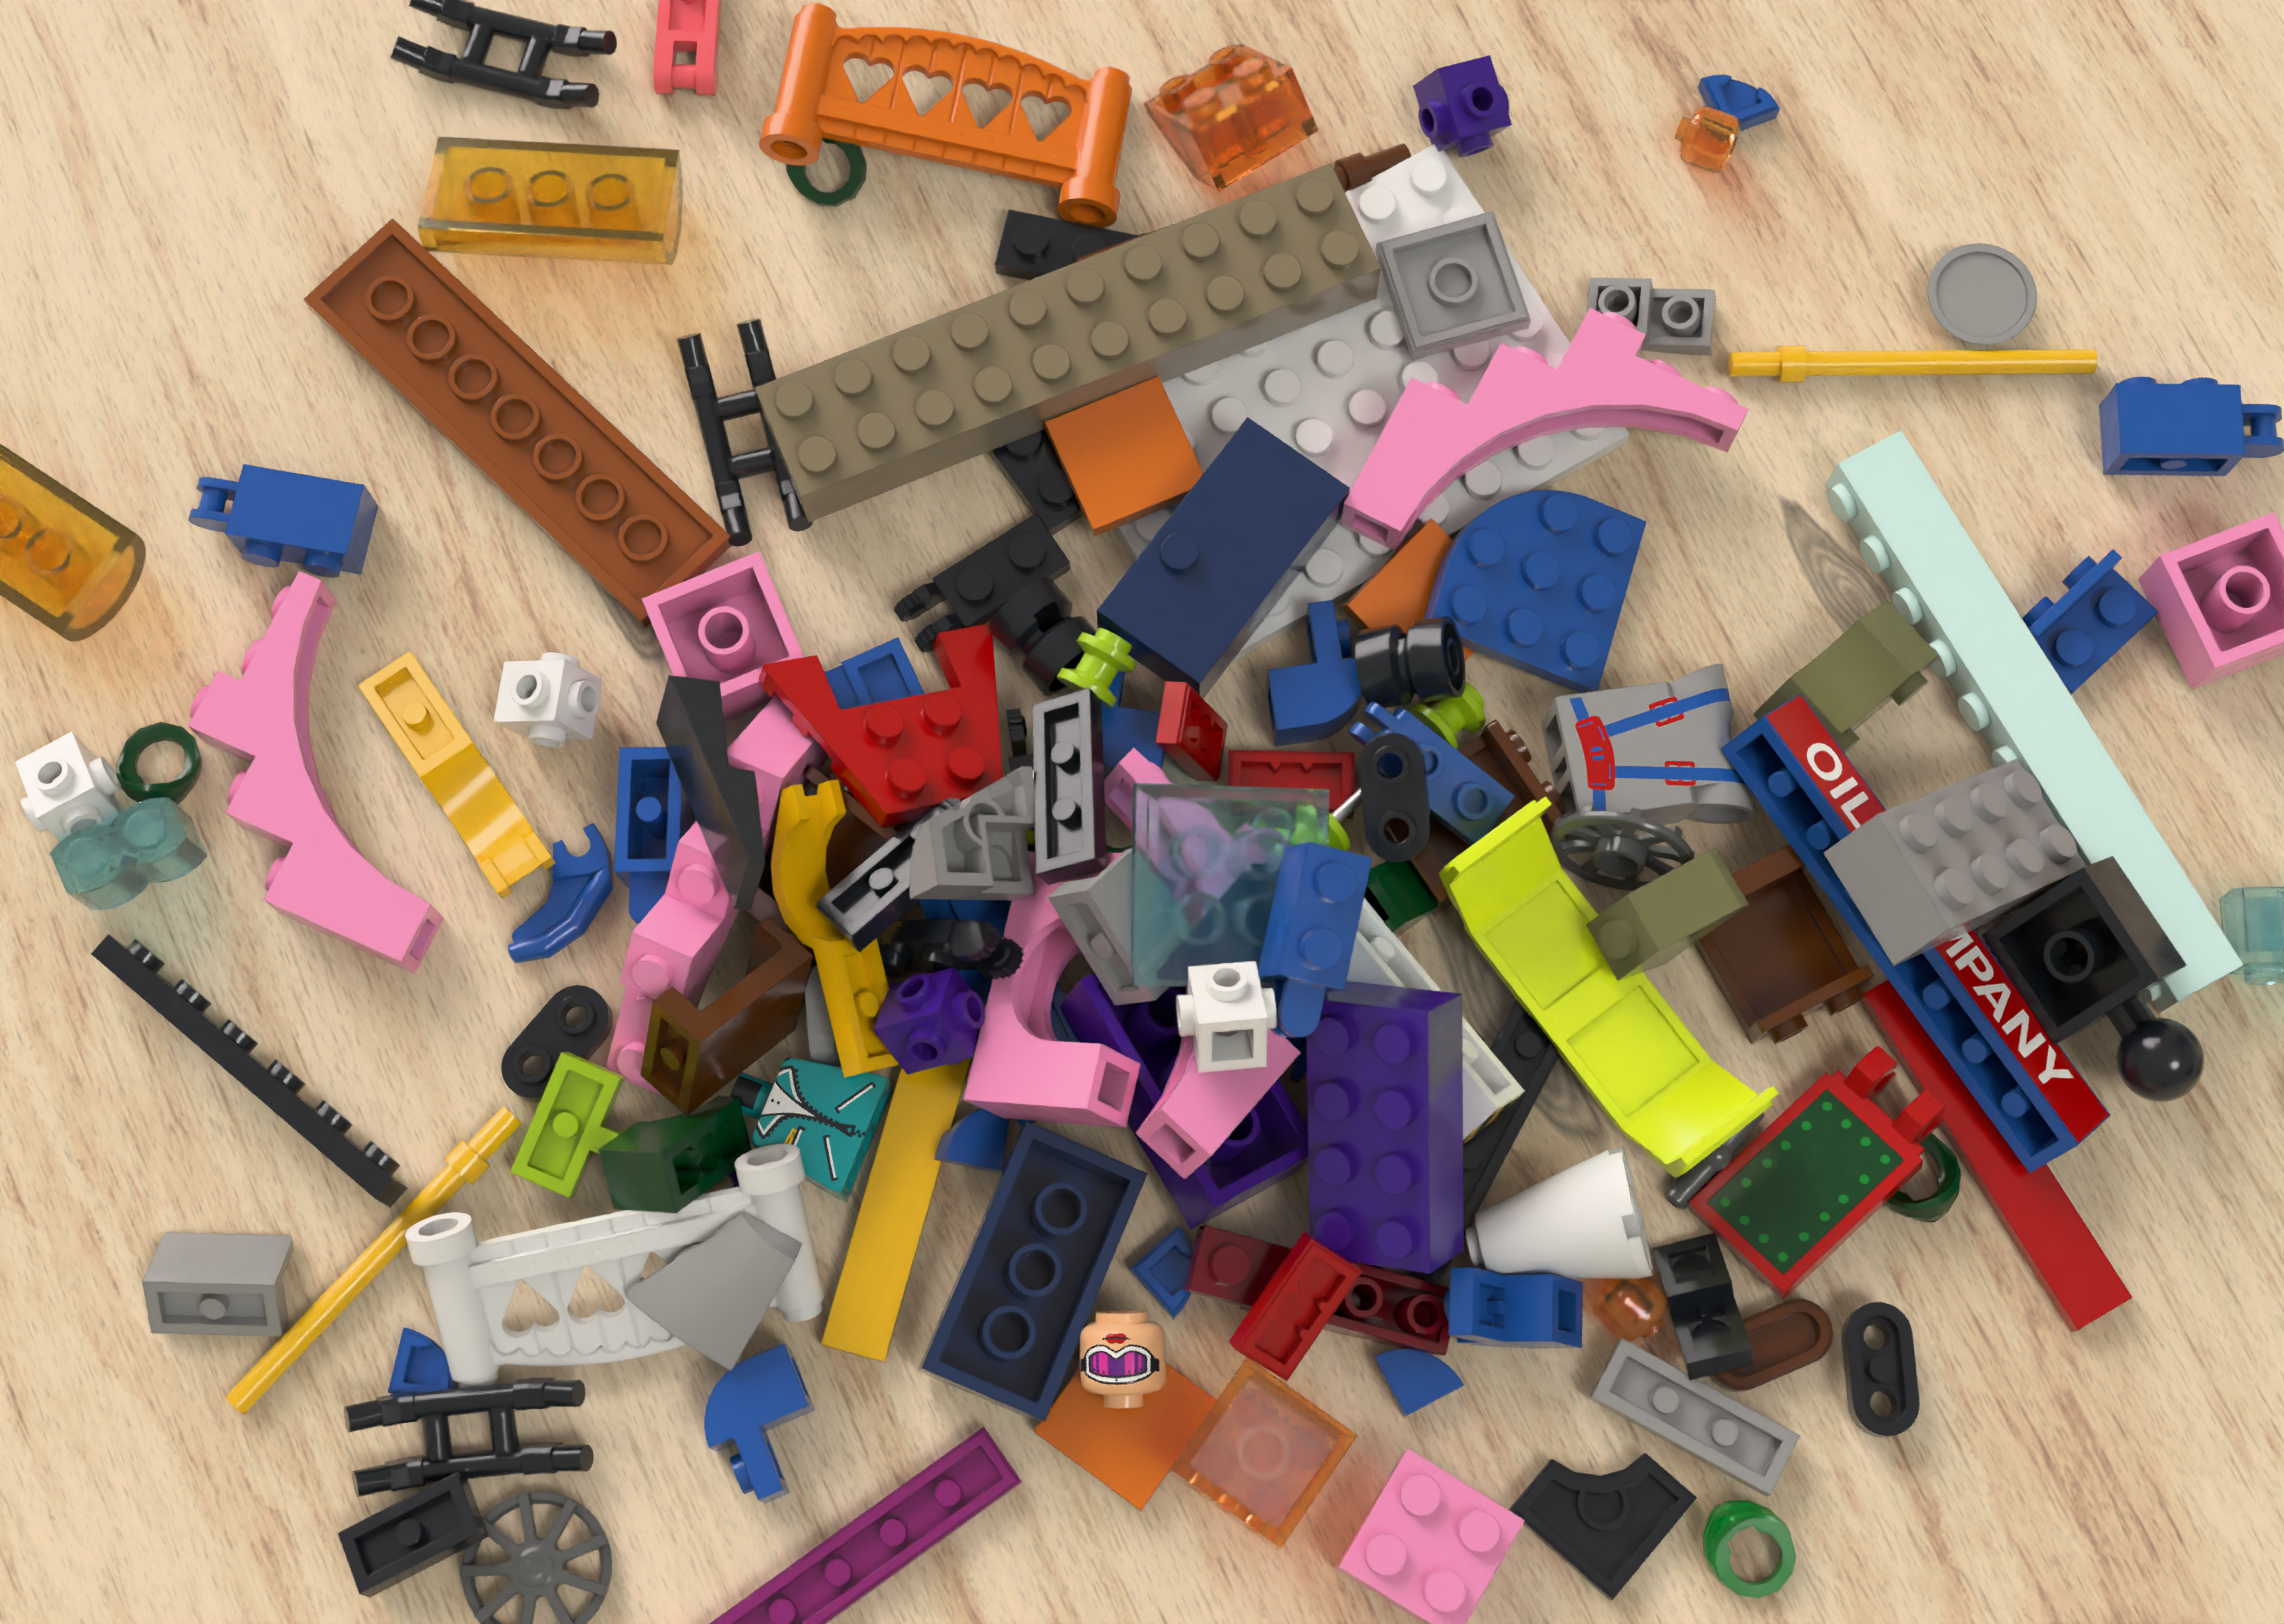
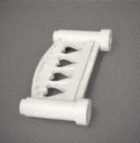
[405,1144,824,1388]

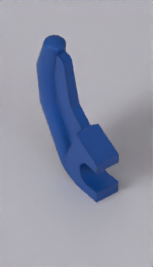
[508,823,613,963]

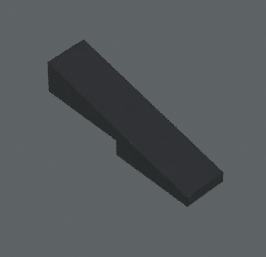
[656,675,765,910]

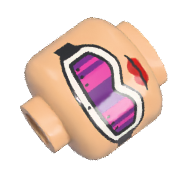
[1080,1310,1166,1408]

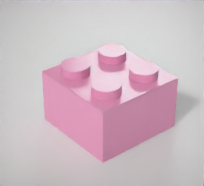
[2138,512,2284,690]
[642,551,804,721]
[1335,1449,1525,1624]

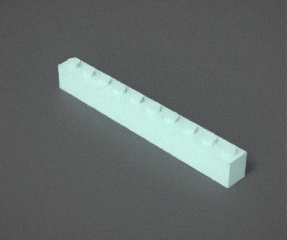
[1826,430,2243,1013]

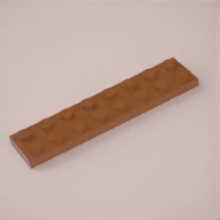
[303,218,732,628]

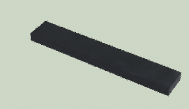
[1399,999,1560,1285]

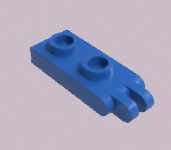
[1348,701,1515,847]

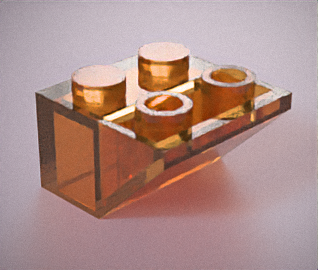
[1143,44,1319,192]

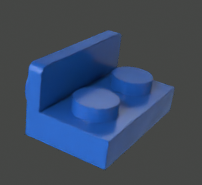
[2022,549,2158,695]

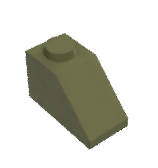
[1586,849,1749,980]

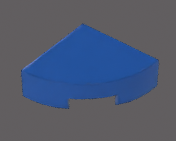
[1698,74,1780,138]
[934,1108,1009,1172]
[1130,1225,1193,1320]
[387,1327,458,1394]
[1373,1349,1464,1417]

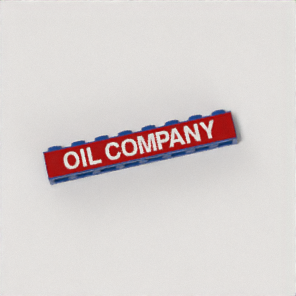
[1721,694,2111,1173]

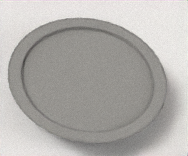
[1928,243,2037,345]

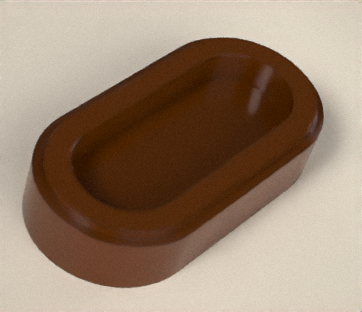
[1709,1299,1833,1392]

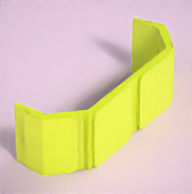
[1439,796,1779,1178]

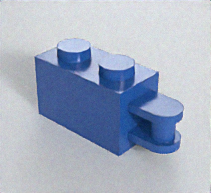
[2099,377,2284,476]
[188,464,378,578]
[614,747,695,925]
[1258,842,1372,1038]

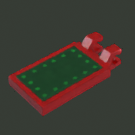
[1688,1045,1946,1300]

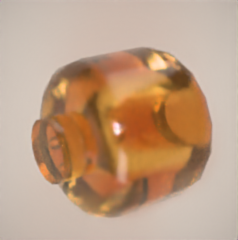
[1675,105,1741,173]
[1592,1273,1667,1342]

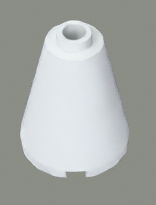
[1466,1147,1653,1279]

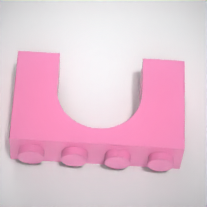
[963,852,1184,1128]

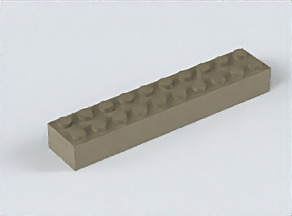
[755,163,1381,523]

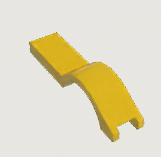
[357,651,556,899]
[771,779,899,1078]

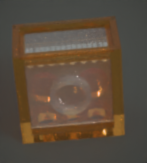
[1169,1357,1358,1551]

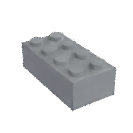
[1824,758,2086,966]

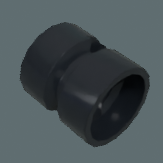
[989,577,1097,696]
[1355,616,1466,708]

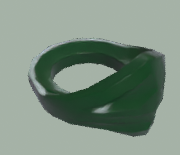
[786,138,867,207]
[116,722,202,815]
[1885,1133,1961,1223]

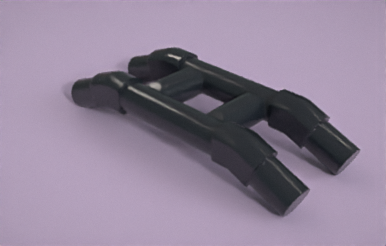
[390,0,617,109]
[677,318,813,547]
[344,1378,594,1497]

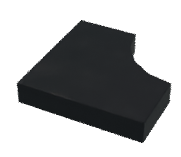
[1508,1453,1697,1601]

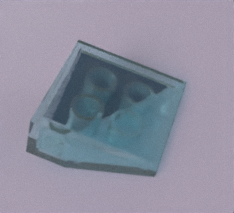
[1131,783,1329,988]

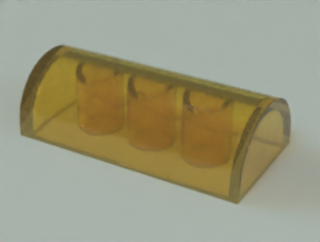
[417,137,683,265]
[0,444,146,641]

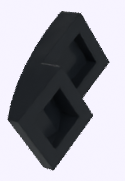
[1651,1233,1755,1380]

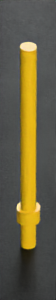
[1728,345,2097,382]
[225,1106,523,1414]

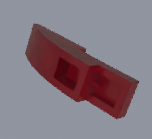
[1184,1225,1450,1356]

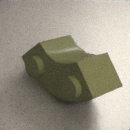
[1753,601,1939,753]

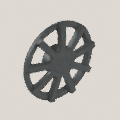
[1549,805,1695,891]
[460,1492,612,1624]

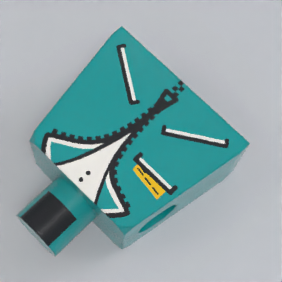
[730,1058,893,1203]

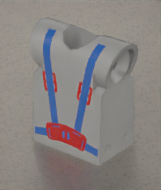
[1541,664,1756,840]

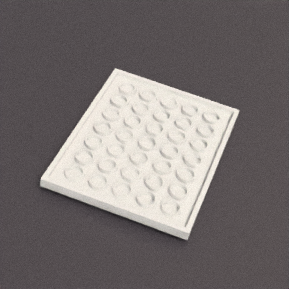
[1115,144,1630,663]

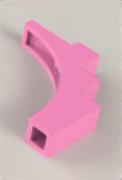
[1340,308,1748,551]
[188,571,444,974]
[605,694,828,1096]
[1104,748,1301,1179]

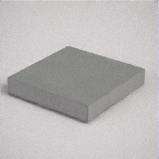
[1375,211,1531,360]

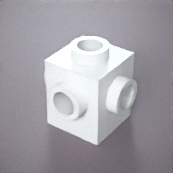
[493,652,602,748]
[15,732,123,848]
[1176,961,1277,1073]

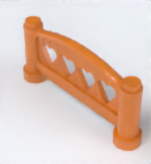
[759,3,1132,228]

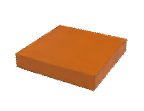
[1045,376,1203,537]
[1342,518,1475,661]
[1034,1363,1219,1511]

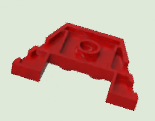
[759,624,1003,828]

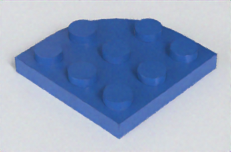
[1423,490,1647,693]

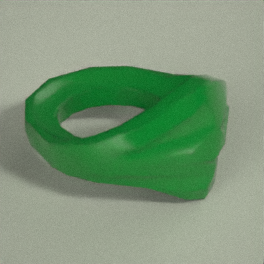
[1703,1500,1796,1598]

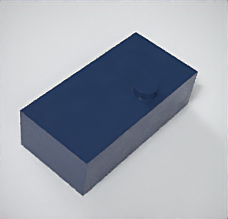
[1097,417,1350,699]
[917,1121,1148,1423]

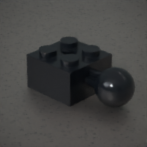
[1982,856,2204,1102]

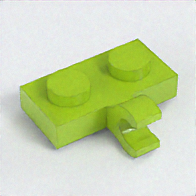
[510,1051,625,1198]

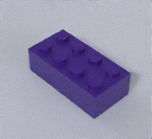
[1059,973,1308,1230]
[1306,981,1464,1274]

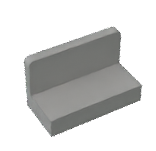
[1048,848,1191,1005]
[142,1233,294,1337]

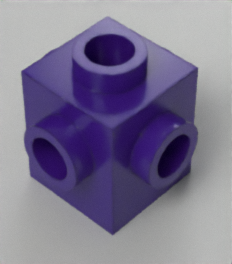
[1413,55,1512,158]
[873,967,985,1075]

